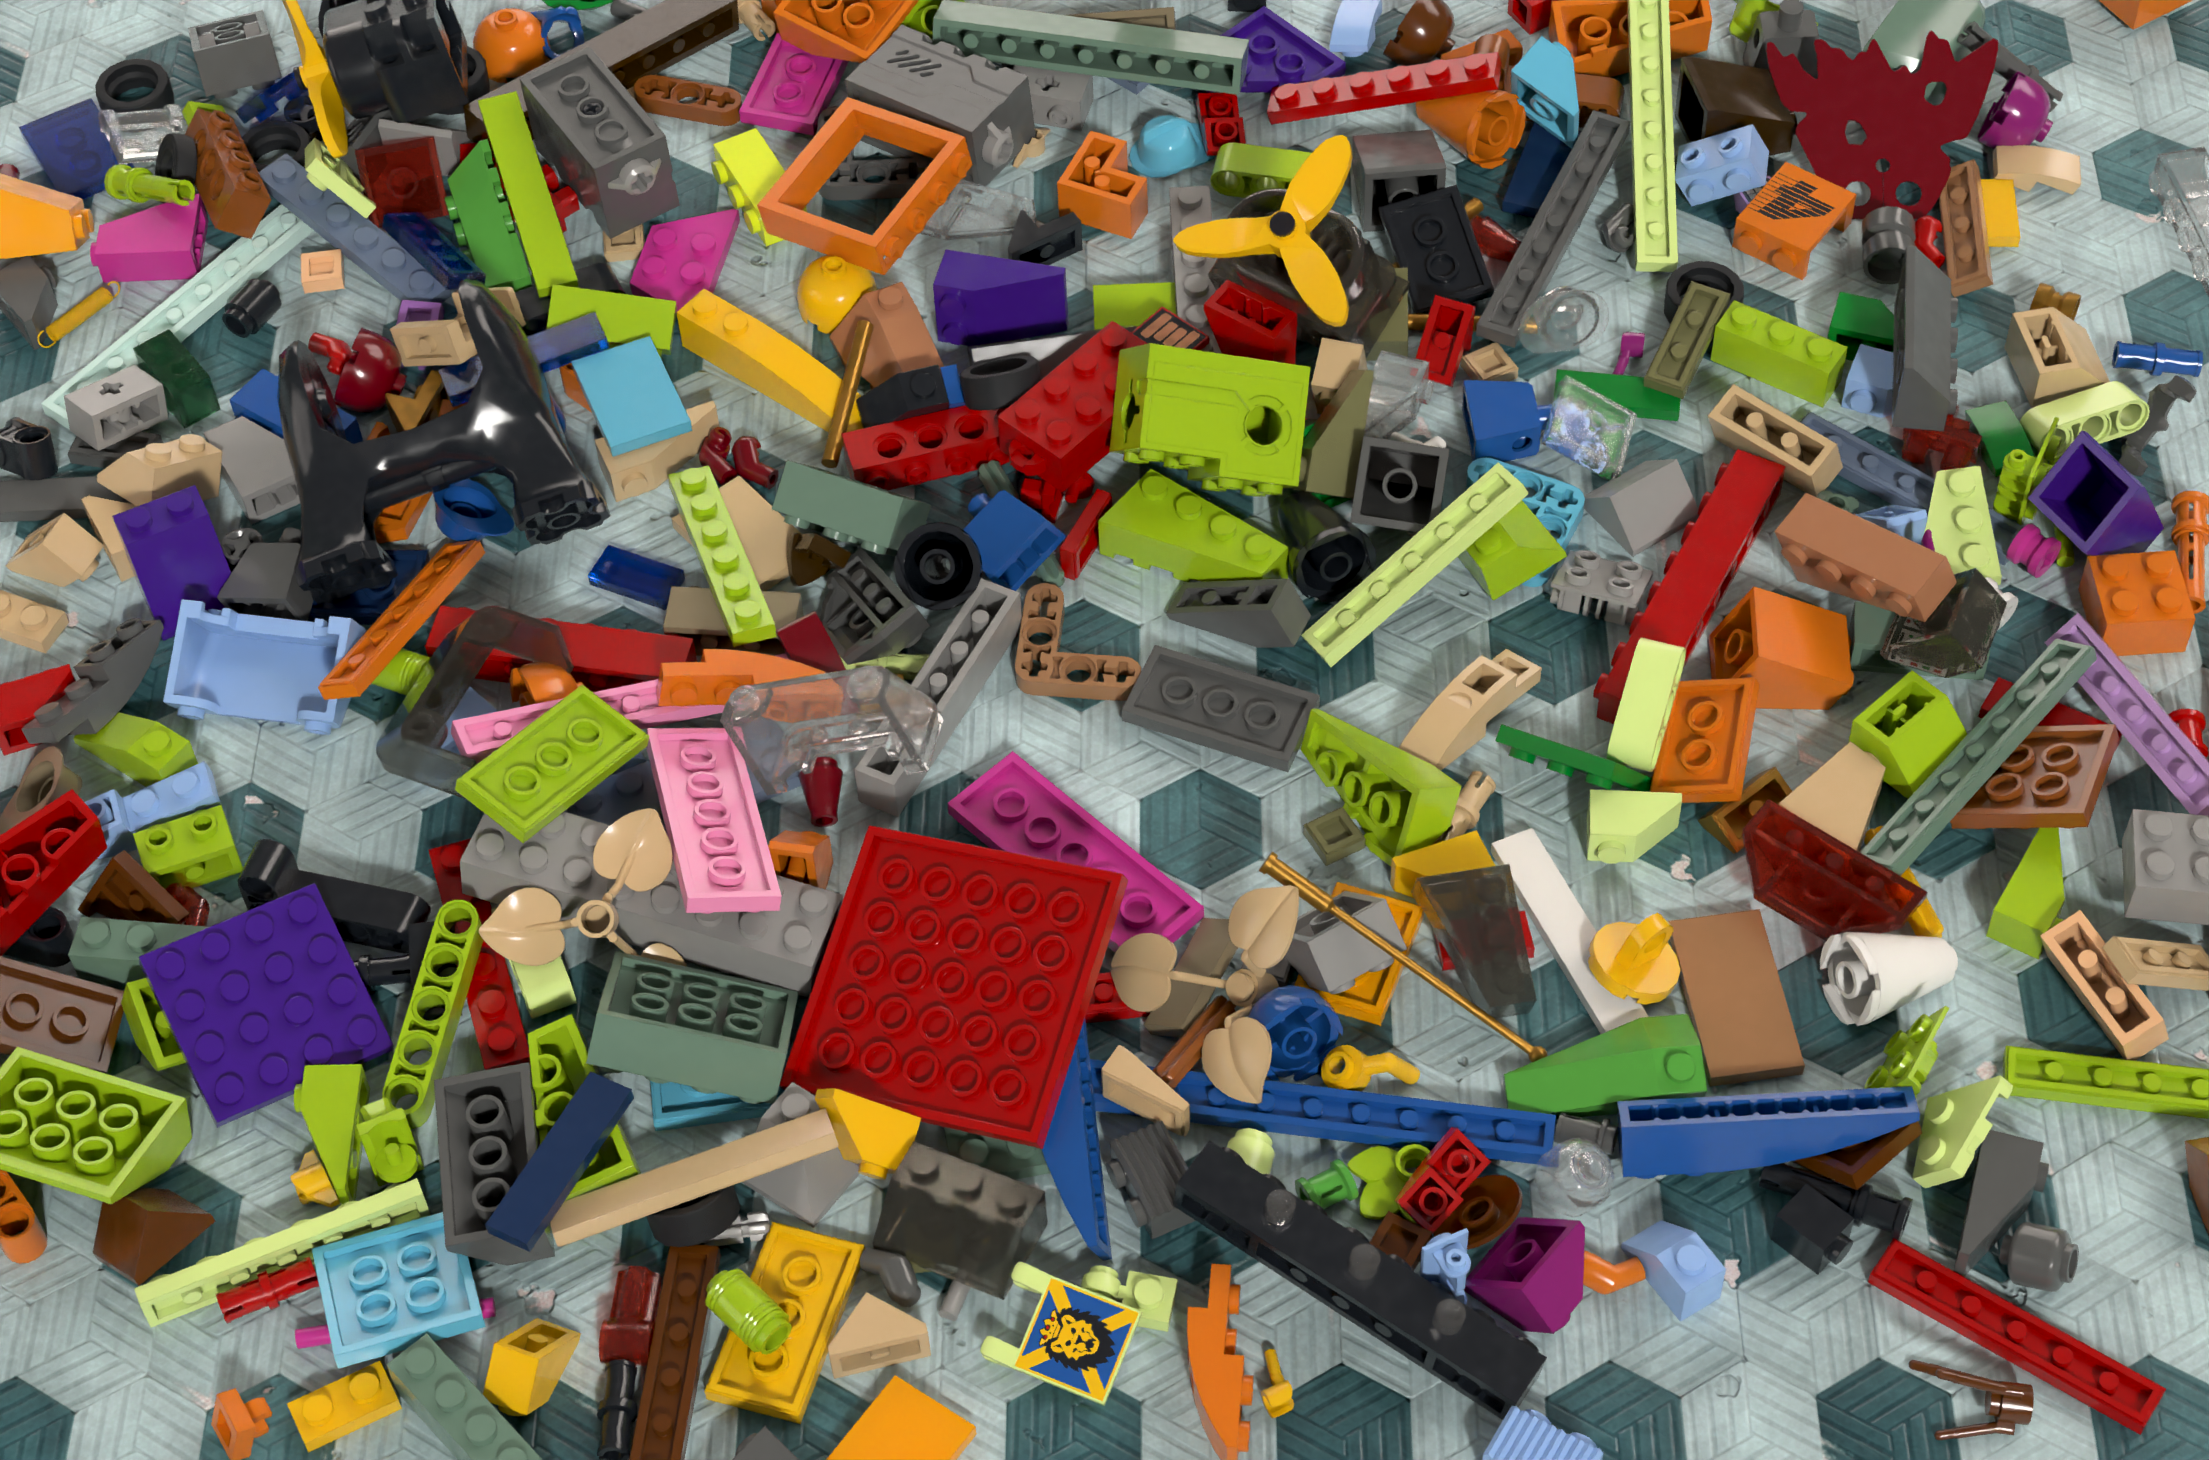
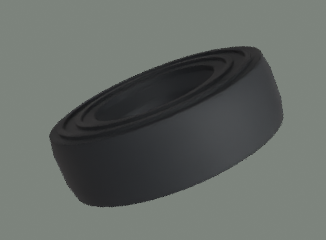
[155,133,197,203]

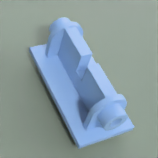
[1420,1228,1471,1305]

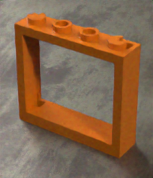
[757,97,973,275]

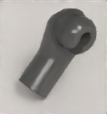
[1602,203,1635,253]
[860,1247,921,1307]

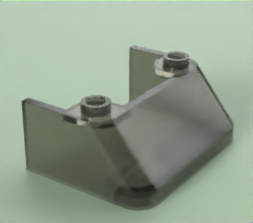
[376,606,574,800]

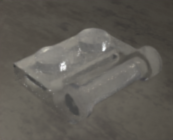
[98,104,188,164]

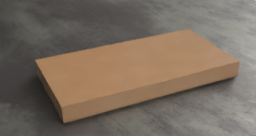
[1668,909,1805,1087]

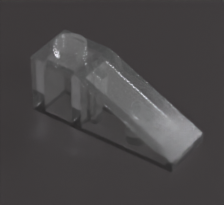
[920,179,1038,240]
[1364,350,1434,440]

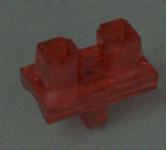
[1902,405,1982,470]

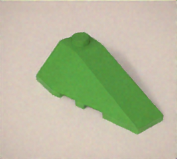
[1503,1014,1707,1119]

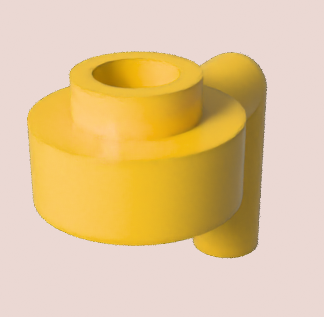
[1321,1045,1420,1091]

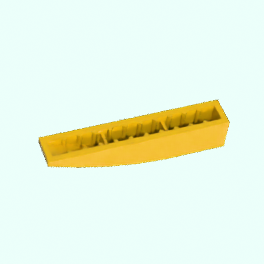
[676,289,863,433]

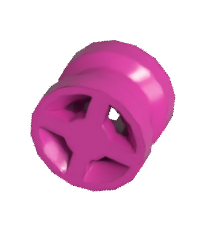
[2006,523,2062,578]

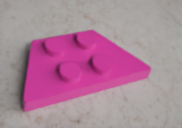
[630,209,740,314]

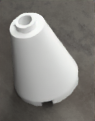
[1820,932,1958,1026]

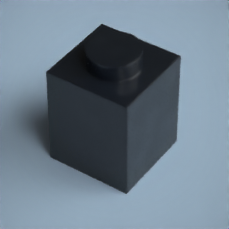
[1771,1183,1854,1275]

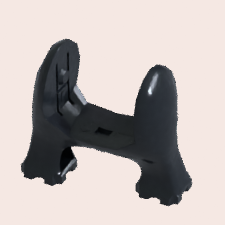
[277,279,611,604]

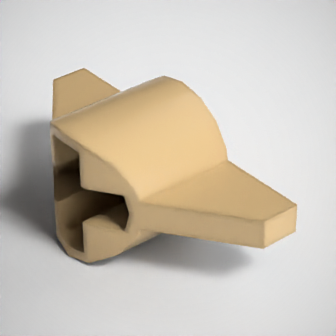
[1013,127,1051,168]

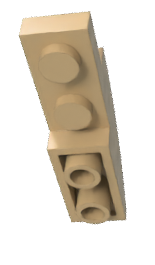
[1399,649,1542,770]

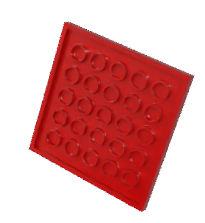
[779,825,1128,1149]

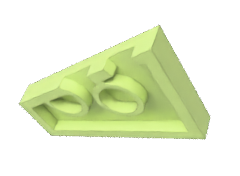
[1924,466,2002,591]

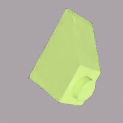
[1587,789,1682,864]

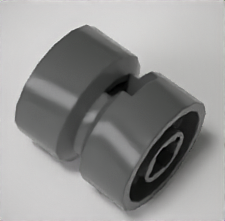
[1861,206,1916,284]

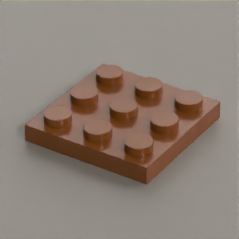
[1950,724,2119,830]

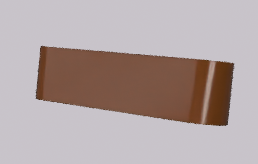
[1473,34,1625,128]

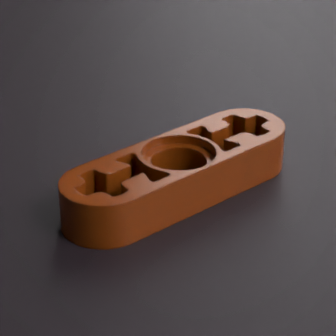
[634,75,742,126]

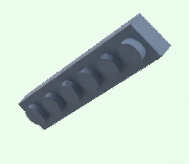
[259,153,452,303]

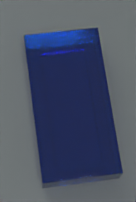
[588,545,685,610]

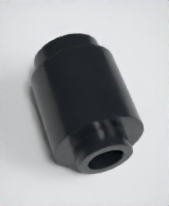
[222,278,282,338]

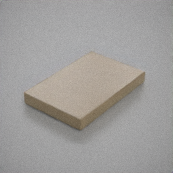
[672,476,801,591]

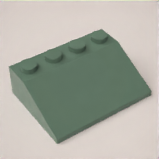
[586,951,798,1104]

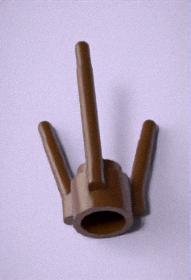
[1909,1360,2034,1440]

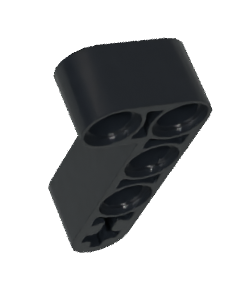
[237,839,431,953]

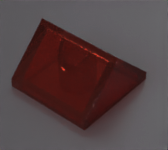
[355,136,448,228]

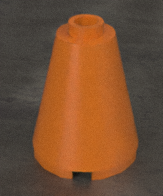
[1416,90,1526,169]

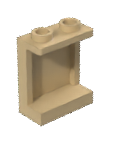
[390,287,526,367]

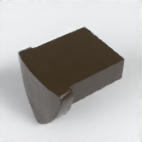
[787,533,851,586]

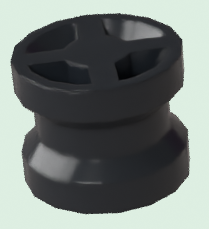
[284,96,323,141]

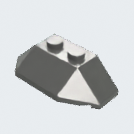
[820,548,930,665]

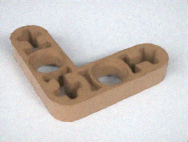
[1015,583,1141,701]

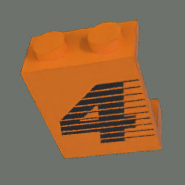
[1732,162,1856,280]

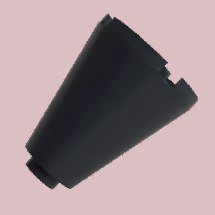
[1277,491,1376,603]
[894,522,982,611]

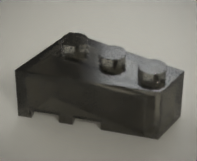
[1411,864,1537,1018]

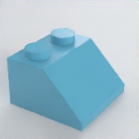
[1511,36,1579,148]

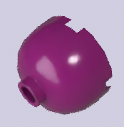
[1977,71,2053,149]

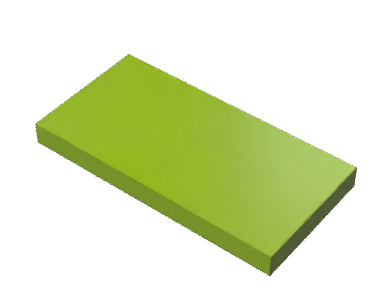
[455,685,649,843]

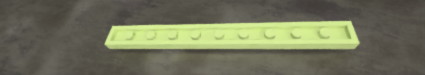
[1627,0,1678,272]

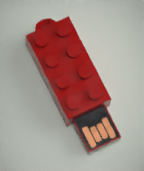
[998,306,1209,492]

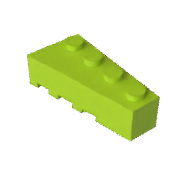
[1098,469,1289,582]
[528,1014,641,1201]

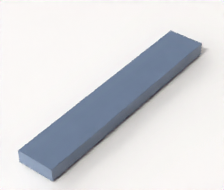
[1800,411,2023,566]

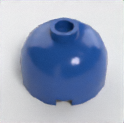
[1248,985,1343,1082]

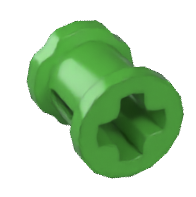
[1295,1159,1359,1209]

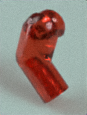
[165,882,210,927]

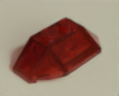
[1742,799,1928,941]

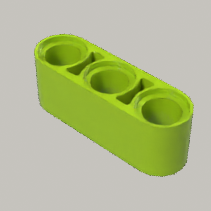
[1210,143,1311,203]

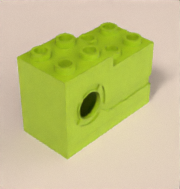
[1109,343,1311,497]

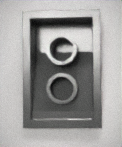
[188,10,282,99]

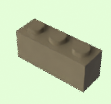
[663,586,804,656]

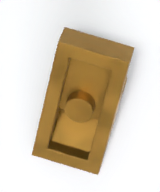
[385,370,453,432]

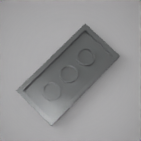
[1122,645,1320,772]

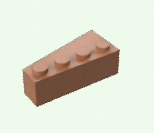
[1774,493,1957,622]

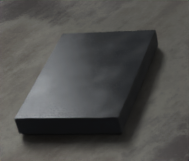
[1379,184,1494,314]

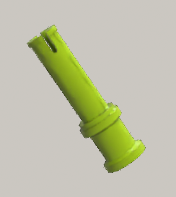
[104,164,195,206]

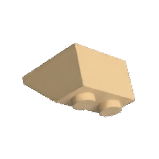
[97,434,222,506]

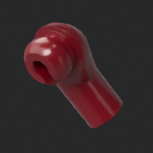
[699,427,737,486]

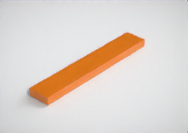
[318,540,485,700]

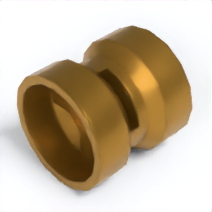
[2030,283,2081,321]

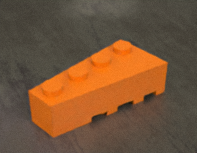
[1548,0,1712,78]

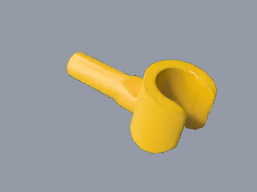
[1261,1349,1294,1418]

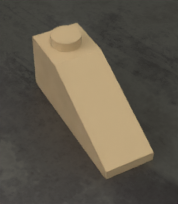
[594,401,720,502]

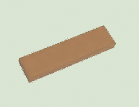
[1939,159,1993,297]

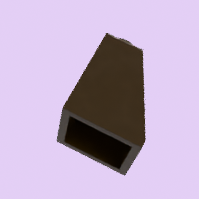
[1675,56,1798,156]

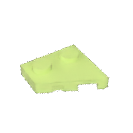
[304,137,376,219]
[1912,1075,2013,1188]

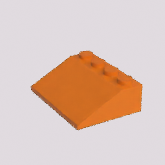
[773,0,919,63]

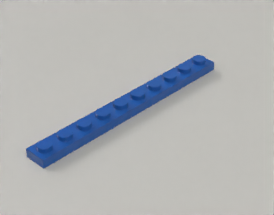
[1090,1059,1556,1166]

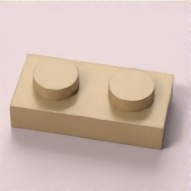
[0,590,69,654]

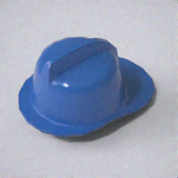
[432,479,515,542]

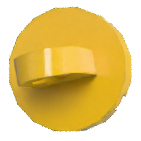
[1588,913,1681,1005]

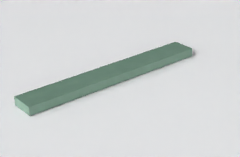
[1853,638,2097,882]

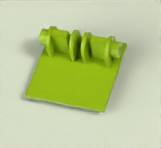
[1993,417,2062,526]
[1864,1005,1949,1097]

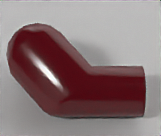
[732,436,779,489]

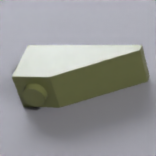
[1292,370,1374,499]

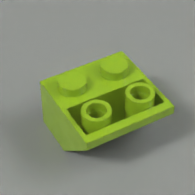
[1848,670,1968,799]

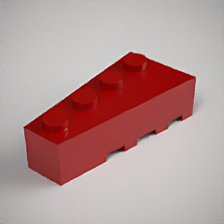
[0,789,107,956]

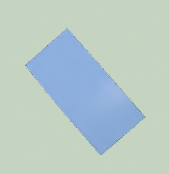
[1329,0,1382,57]

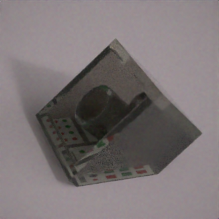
[1880,568,2007,678]

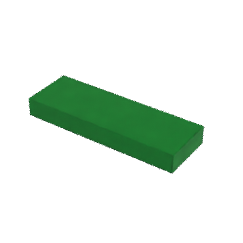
[1553,369,1681,421]

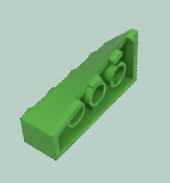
[444,139,532,292]

